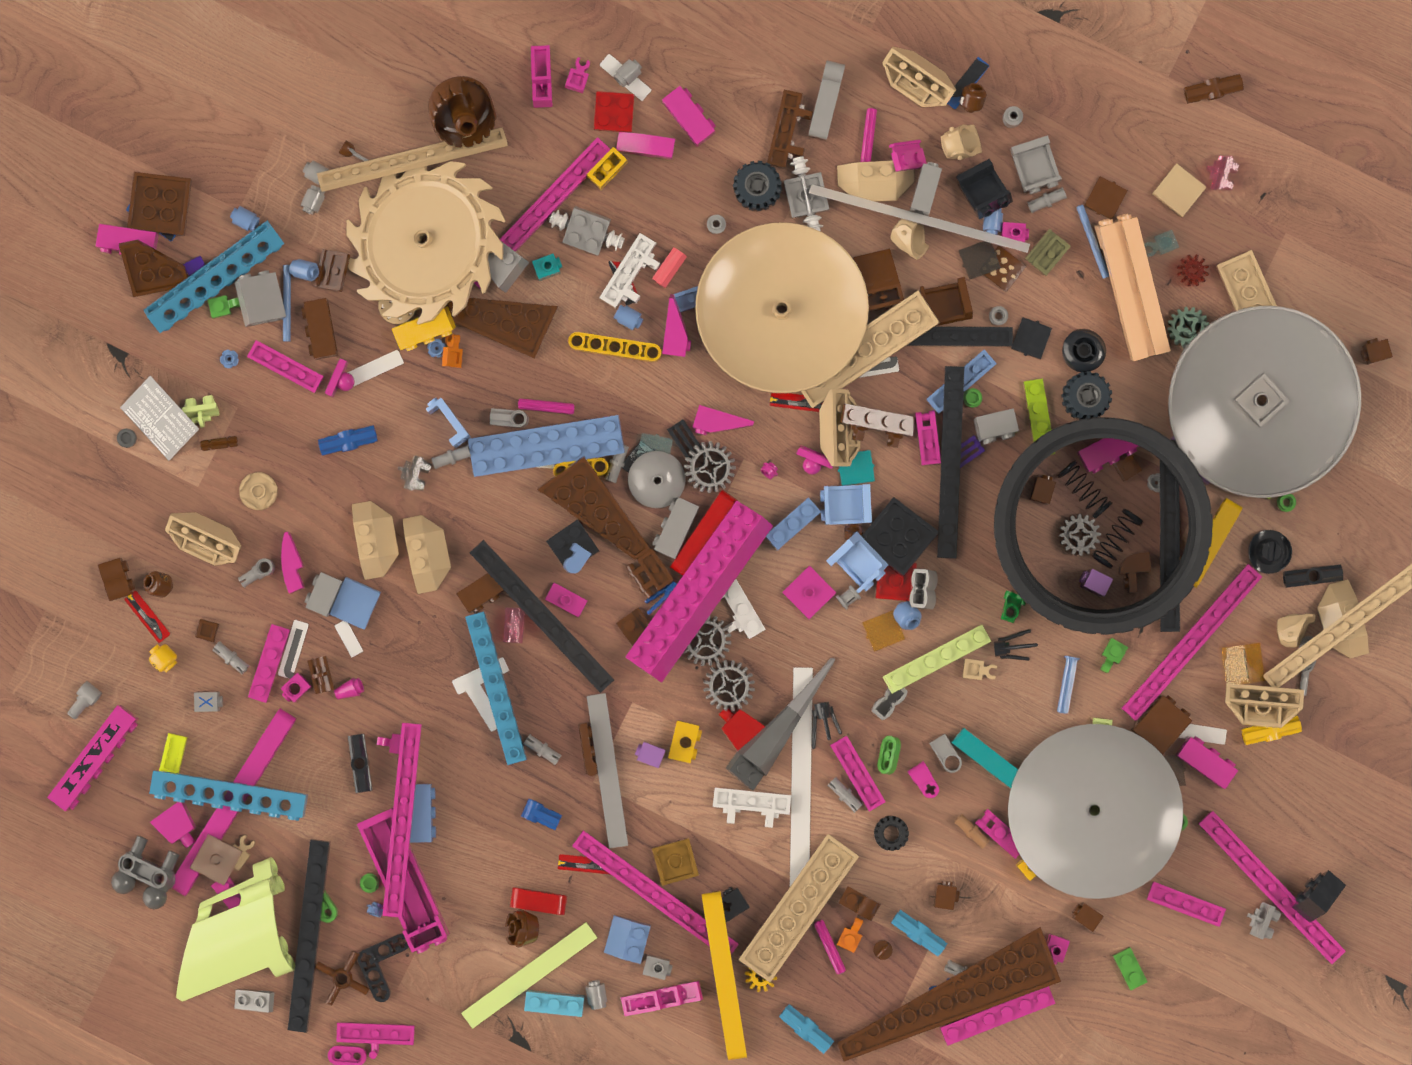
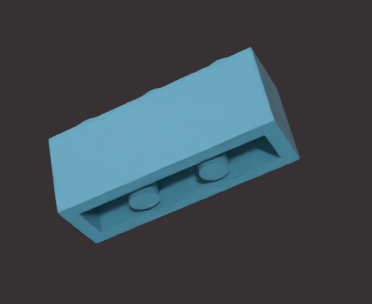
[524,989,585,1017]

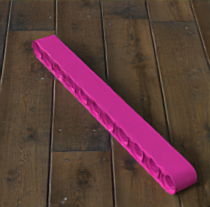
[172,708,297,896]

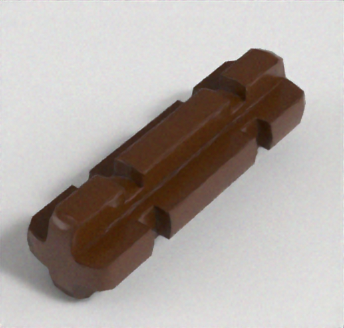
[200,436,238,451]

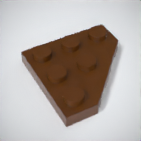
[119,240,188,297]

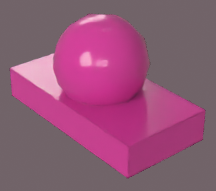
[325,358,355,397]
[796,445,833,475]

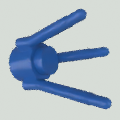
[645,581,677,614]

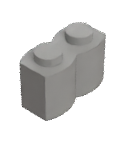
[910,569,938,609]
[871,688,908,720]

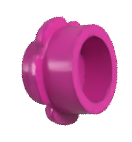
[760,462,778,480]

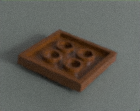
[127,172,192,236]

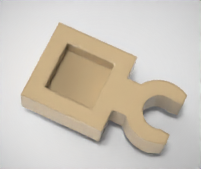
[962,659,997,680]
[233,835,255,871]

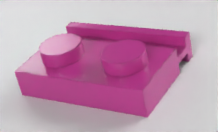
[889,140,927,172]

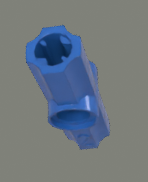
[318,425,378,456]

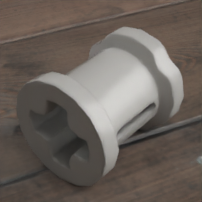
[836,585,861,610]

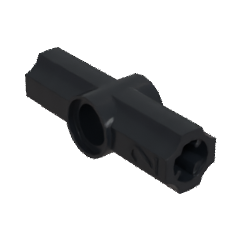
[1283,564,1343,588]
[348,734,373,793]

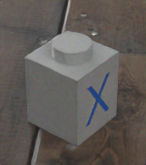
[194,692,223,712]

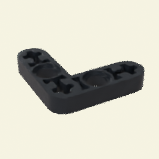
[357,933,409,1002]

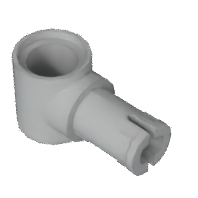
[238,559,275,588]
[67,681,102,719]

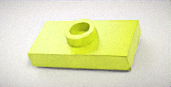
[159,733,188,774]

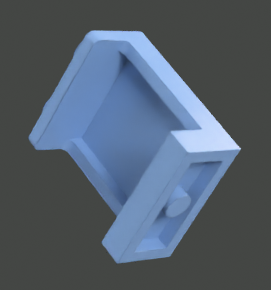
[426,398,471,448]
[820,484,872,525]
[826,532,888,594]

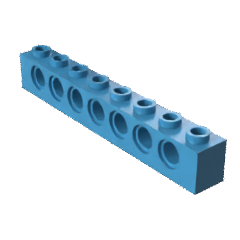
[144,220,284,333]
[465,612,527,765]
[149,770,308,821]

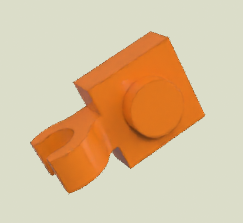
[442,334,463,368]
[837,917,863,953]

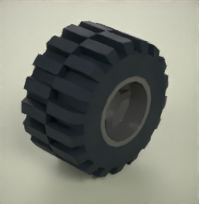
[733,160,782,212]
[1061,371,1112,420]

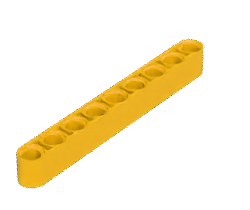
[701,891,747,1060]

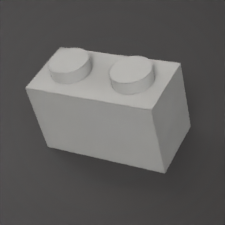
[304,572,343,617]

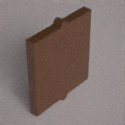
[1084,176,1128,219]

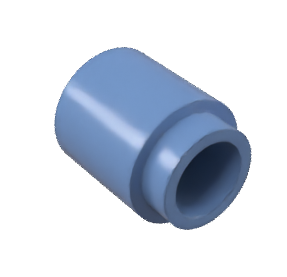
[230,206,260,231]
[983,209,1003,235]
[289,259,319,281]
[614,305,643,330]

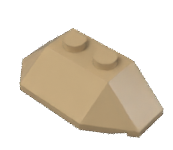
[882,47,956,107]
[837,161,914,202]
[819,389,860,467]
[352,501,399,580]
[165,512,241,566]
[403,515,451,594]
[1317,579,1369,658]
[1225,683,1304,728]

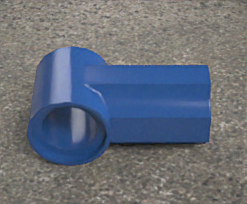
[521,799,562,830]

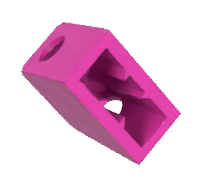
[150,802,196,848]

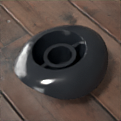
[1062,329,1106,373]
[1248,530,1292,574]

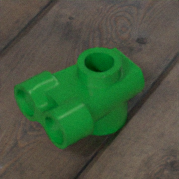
[1001,590,1026,624]

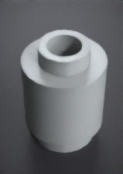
[613,59,642,87]
[1002,106,1023,128]
[303,160,330,186]
[300,185,325,215]
[585,980,607,1010]

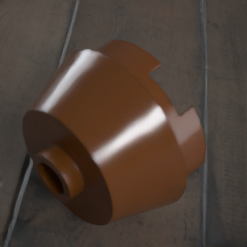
[505,909,539,948]

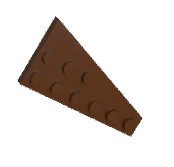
[445,298,558,359]
[537,456,651,560]

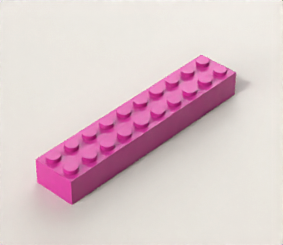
[626,501,773,683]

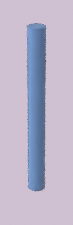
[1076,205,1109,279]
[283,265,291,342]

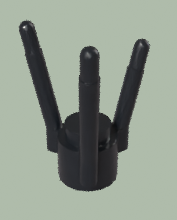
[994,629,1038,661]
[812,702,842,749]

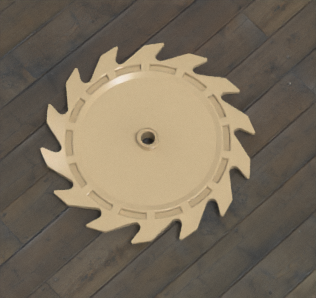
[347,161,506,325]

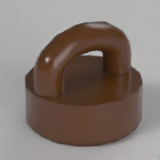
[844,524,863,540]
[873,940,893,960]

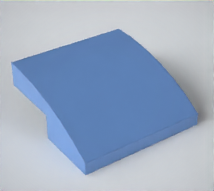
[329,577,381,630]

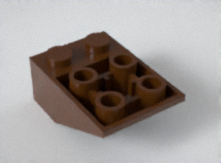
[853,248,904,313]

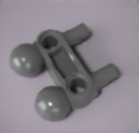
[111,835,180,910]

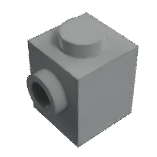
[643,954,673,980]

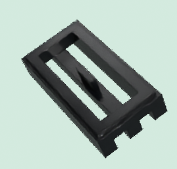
[667,419,702,462]

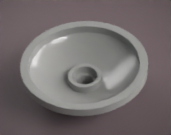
[628,451,685,508]

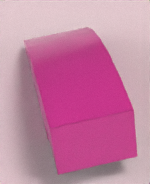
[531,45,553,108]
[616,132,675,160]
[281,531,305,594]

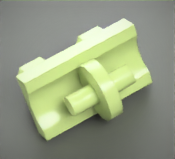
[182,395,220,428]

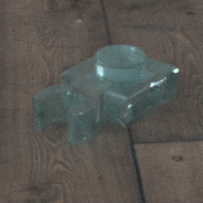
[1144,230,1179,257]

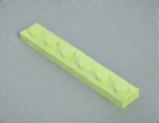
[883,625,991,694]

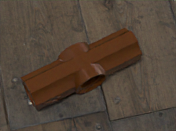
[1184,74,1244,104]

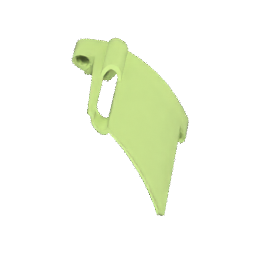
[176,857,295,1001]

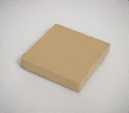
[1152,163,1206,217]

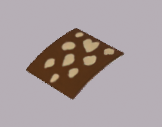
[979,245,1026,292]

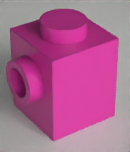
[1001,222,1029,243]
[1047,934,1070,965]

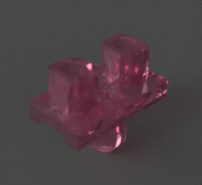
[1206,155,1239,191]
[503,608,525,643]

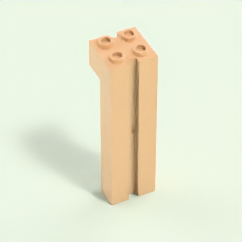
[1094,214,1171,361]

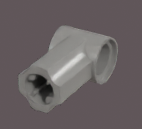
[490,408,529,428]

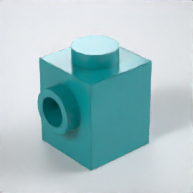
[532,253,563,281]

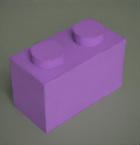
[1079,569,1113,597]
[635,741,666,768]

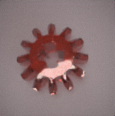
[1177,254,1209,287]

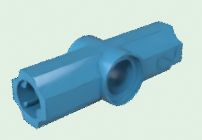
[891,909,948,957]
[779,1004,834,1054]

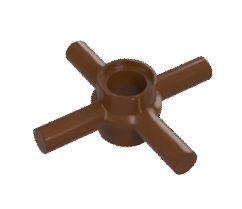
[315,951,370,1006]

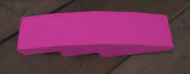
[621,980,703,1016]

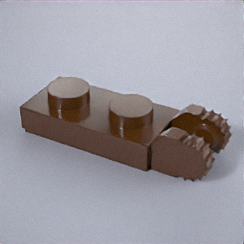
[578,723,597,776]

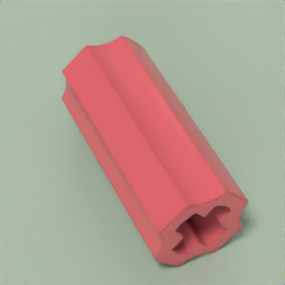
[652,247,687,288]

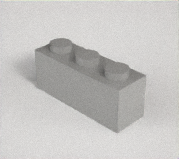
[652,497,699,559]

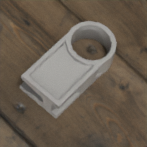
[929,734,962,773]

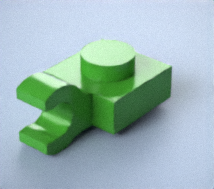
[208,295,240,319]
[1100,638,1128,673]

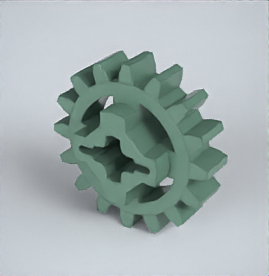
[1167,307,1209,348]

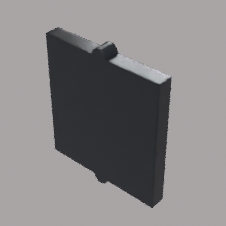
[1011,317,1052,360]

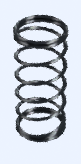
[1057,460,1113,519]
[1092,509,1144,569]

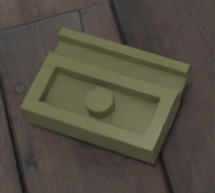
[1025,229,1071,276]

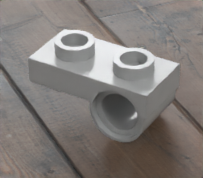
[234,989,275,1013]

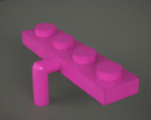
[336,1022,415,1059]

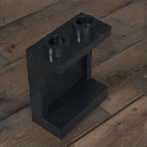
[956,158,1013,220]

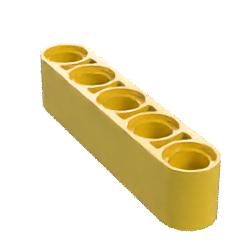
[568,332,661,362]
[1193,498,1243,588]

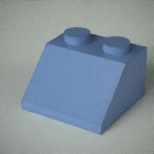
[604,915,651,964]

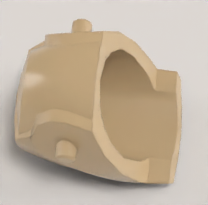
[941,125,982,160]
[890,218,929,260]
[1277,614,1316,647]

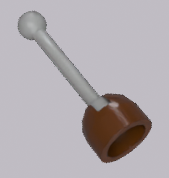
[339,140,369,162]

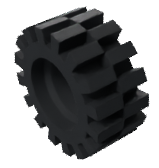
[874,816,909,851]

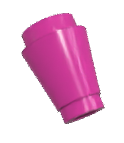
[334,678,364,700]

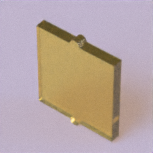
[862,610,905,652]

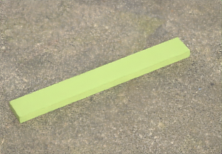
[461,922,598,1029]

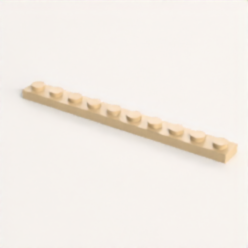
[317,128,508,192]
[1263,564,1412,688]

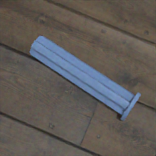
[1057,656,1080,714]

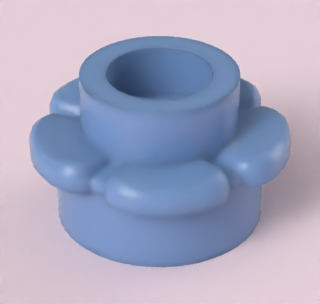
[427,339,446,358]
[220,350,239,368]
[367,902,383,918]

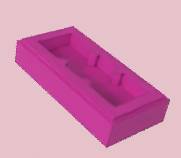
[545,583,588,617]

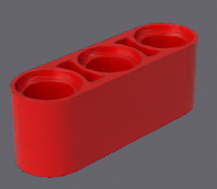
[510,887,568,915]

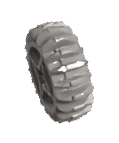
[684,441,736,493]
[683,616,731,666]
[703,660,755,712]

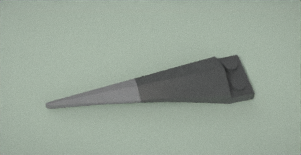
[725,658,835,791]

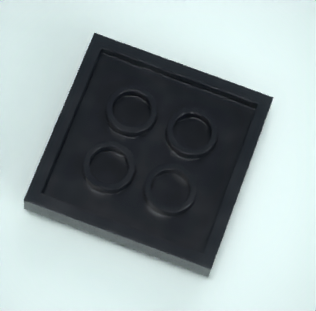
[862,497,939,577]

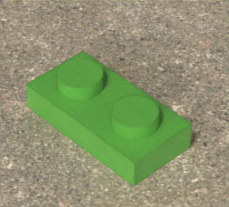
[1112,947,1148,991]

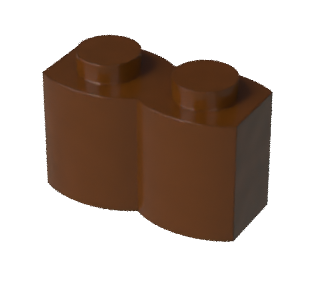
[98,558,135,601]

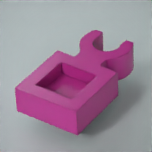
[565,57,590,94]

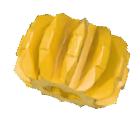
[745,968,777,992]

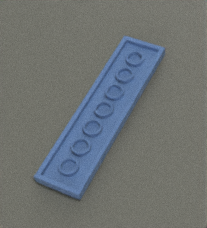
[468,415,625,477]

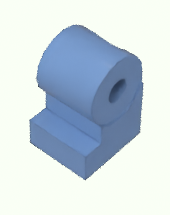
[564,543,591,573]

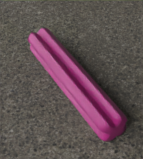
[860,108,877,162]
[518,398,575,414]
[814,920,846,975]

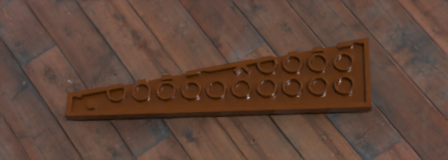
[837,926,1061,1062]

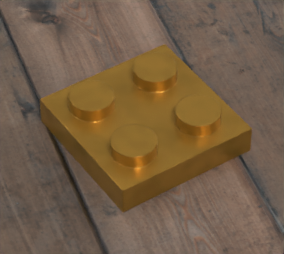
[652,838,699,886]

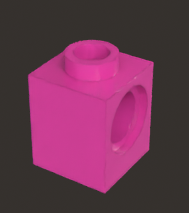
[281,673,313,702]

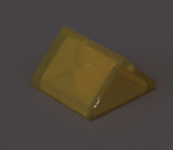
[1222,643,1265,684]

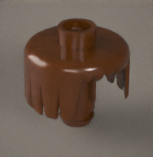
[428,76,497,148]

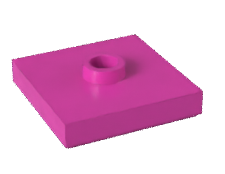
[782,565,836,619]

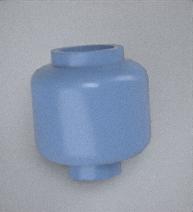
[893,601,922,630]

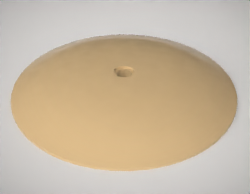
[695,223,869,393]

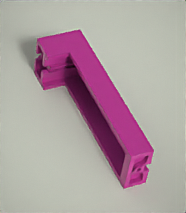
[357,808,450,954]

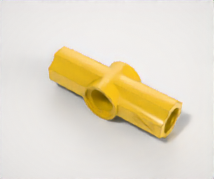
[1241,716,1302,745]

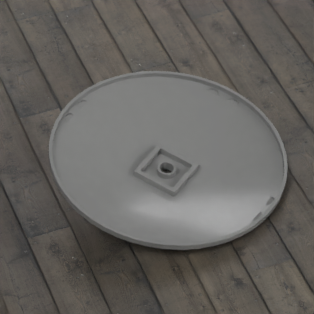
[1168,306,1361,498]

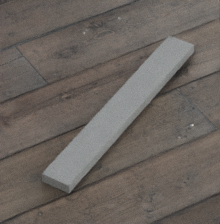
[587,693,628,848]

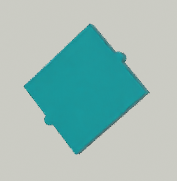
[838,450,875,486]

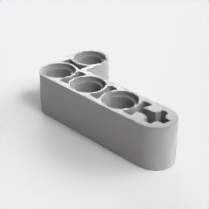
[808,60,845,140]

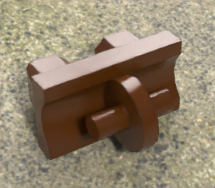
[307,656,335,694]

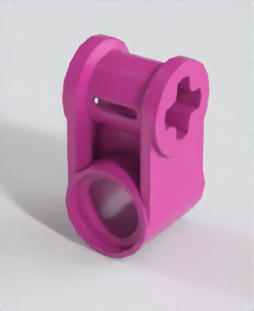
[907,761,939,798]

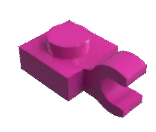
[376,733,401,754]

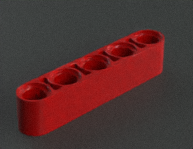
[670,490,738,576]

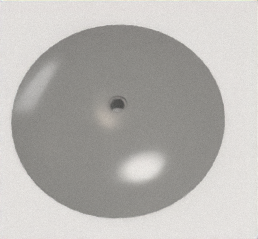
[1008,724,1183,899]

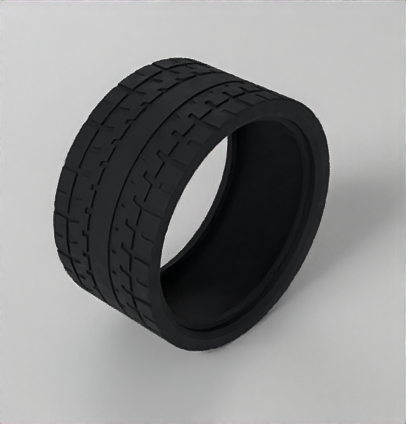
[994,417,1213,635]

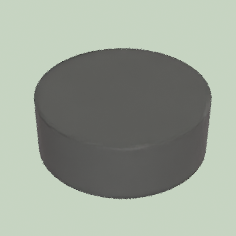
[117,428,137,448]

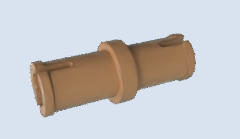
[954,814,990,849]

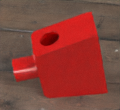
[718,708,765,751]

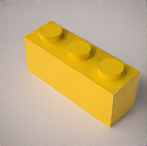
[392,306,456,351]

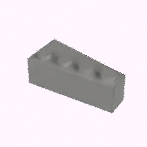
[488,241,529,293]

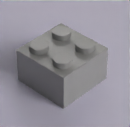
[973,408,1019,444]

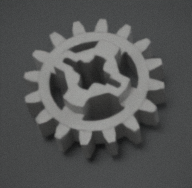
[1059,514,1101,556]

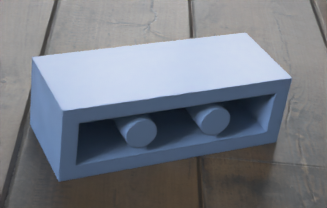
[766,497,821,551]
[410,784,436,843]

